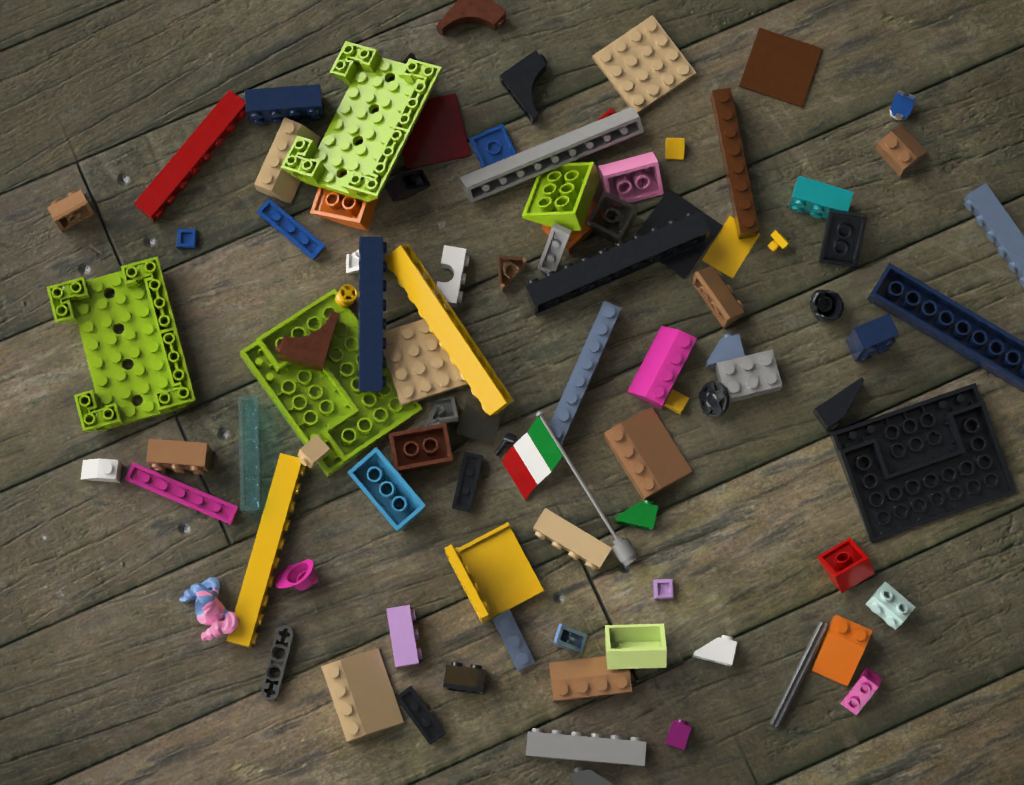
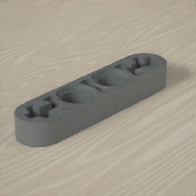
[261,625,294,701]

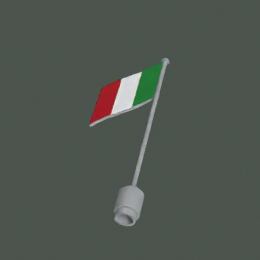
[502,411,638,566]

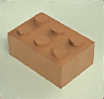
[146,439,212,475]

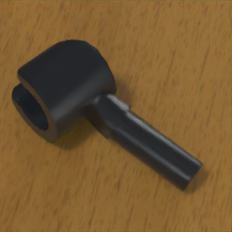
[494,433,517,456]

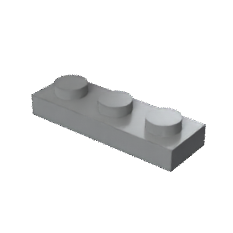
[537,223,572,273]

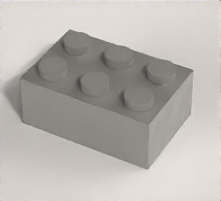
[715,349,782,403]

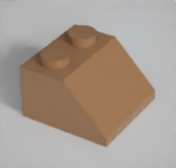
[874,125,928,176]
[48,190,95,231]

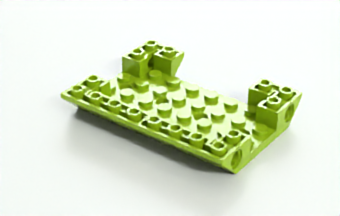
[281,41,442,202]
[47,256,196,432]

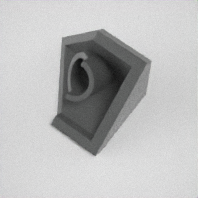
[424,396,459,427]

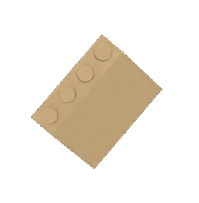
[321,648,404,743]

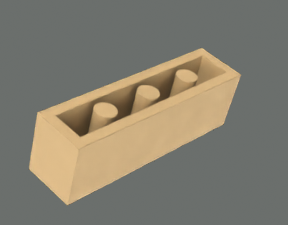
[533,508,612,570]

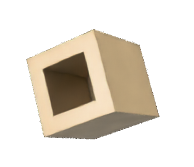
[298,435,330,469]

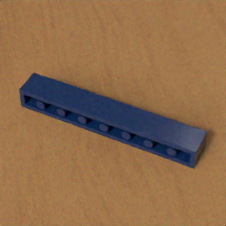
[358,237,387,392]

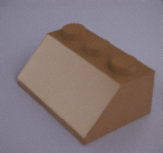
[692,266,744,329]

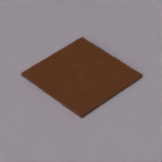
[739,28,822,107]

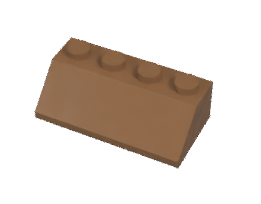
[549,656,632,702]

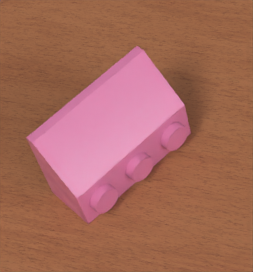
[599,152,664,208]

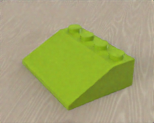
[522,162,600,231]

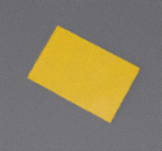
[702,216,760,279]

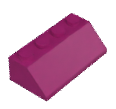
[627,326,697,409]

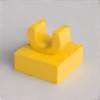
[768,230,791,251]

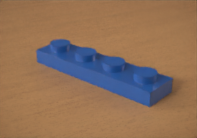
[257,198,326,261]

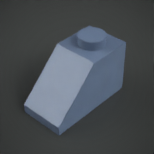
[705,333,745,369]

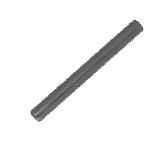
[769,621,829,729]

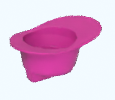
[274,559,319,591]

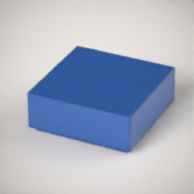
[177,229,197,249]

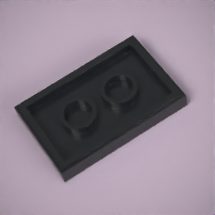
[819,209,868,268]

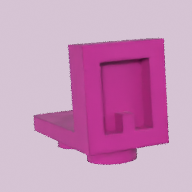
[841,667,883,715]

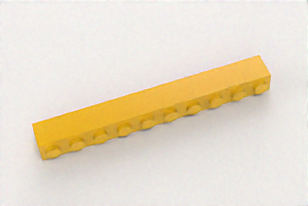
[384,244,514,416]
[226,453,306,648]

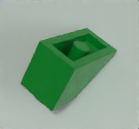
[615,500,658,531]

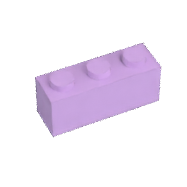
[386,605,422,668]

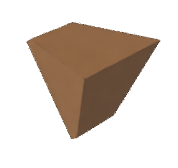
[497,255,527,293]

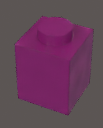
[665,719,692,750]

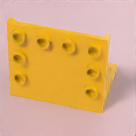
[445,522,544,624]

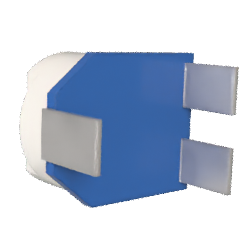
[890,90,915,120]

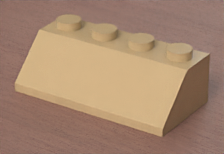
[254,117,321,204]

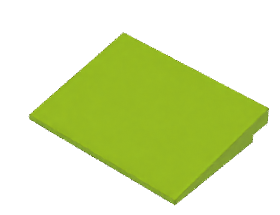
[240,289,423,477]

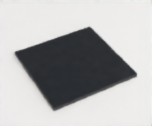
[632,189,723,279]

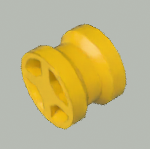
[335,284,358,308]

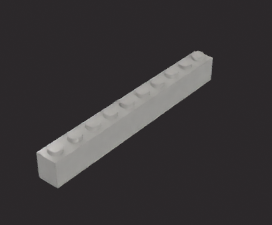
[460,107,644,203]

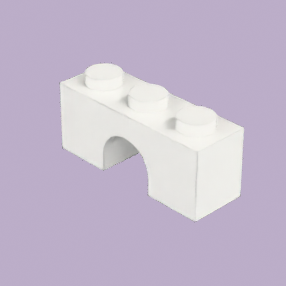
[437,245,470,308]

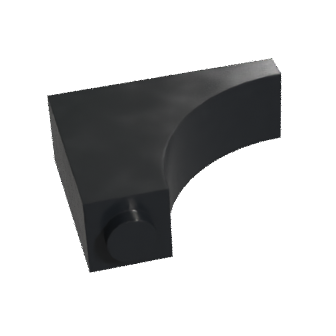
[500,50,547,124]

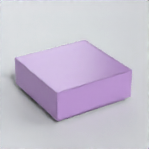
[653,579,674,600]

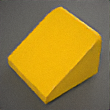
[665,138,685,160]
[664,389,689,415]

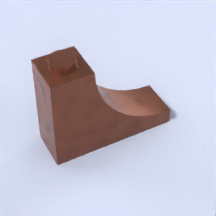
[436,0,507,36]
[276,311,339,372]

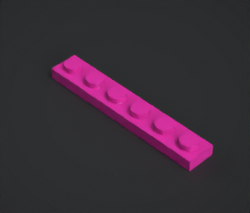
[125,462,239,525]

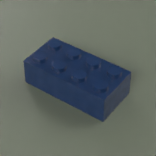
[245,84,325,125]

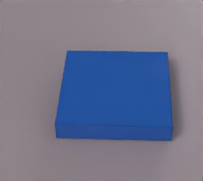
[469,124,517,168]

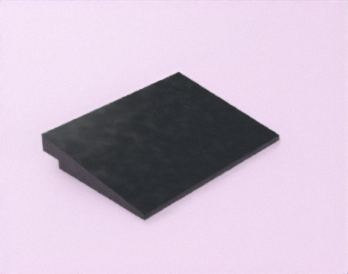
[829,383,1016,542]

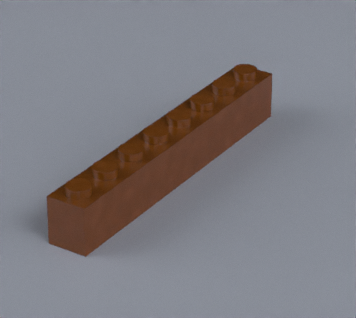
[710,87,759,239]

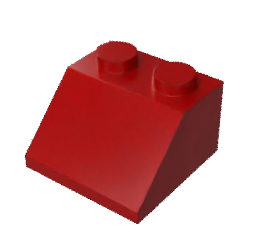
[817,538,875,593]

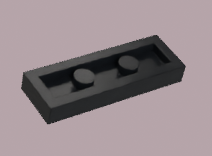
[452,452,484,513]
[396,686,446,745]

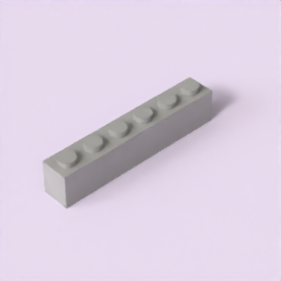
[526,728,647,767]

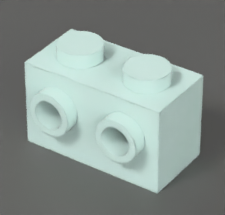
[865,581,915,630]

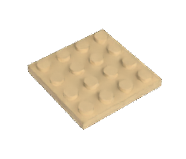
[592,15,696,114]
[383,319,469,406]

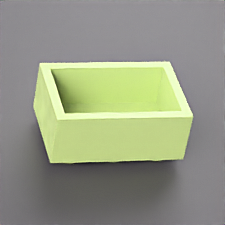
[605,624,667,669]

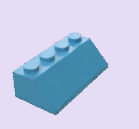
[347,447,426,532]

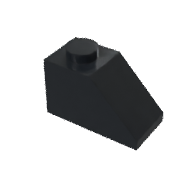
[384,170,431,202]

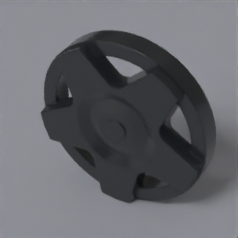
[698,381,729,417]

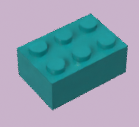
[788,176,854,219]

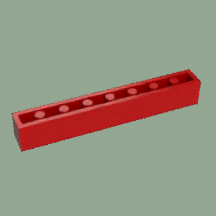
[134,89,247,222]

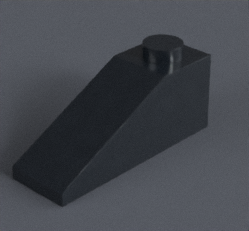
[813,378,864,431]

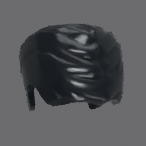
[810,289,844,322]

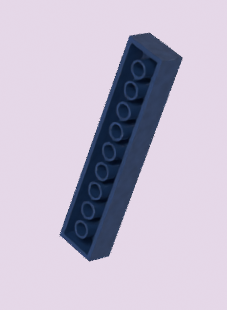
[867,263,1024,392]

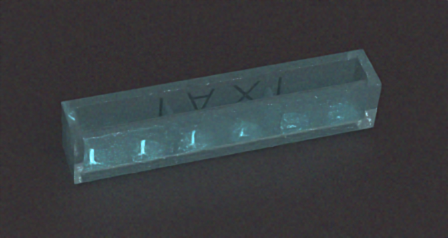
[238,395,262,514]

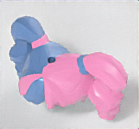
[179,577,239,642]

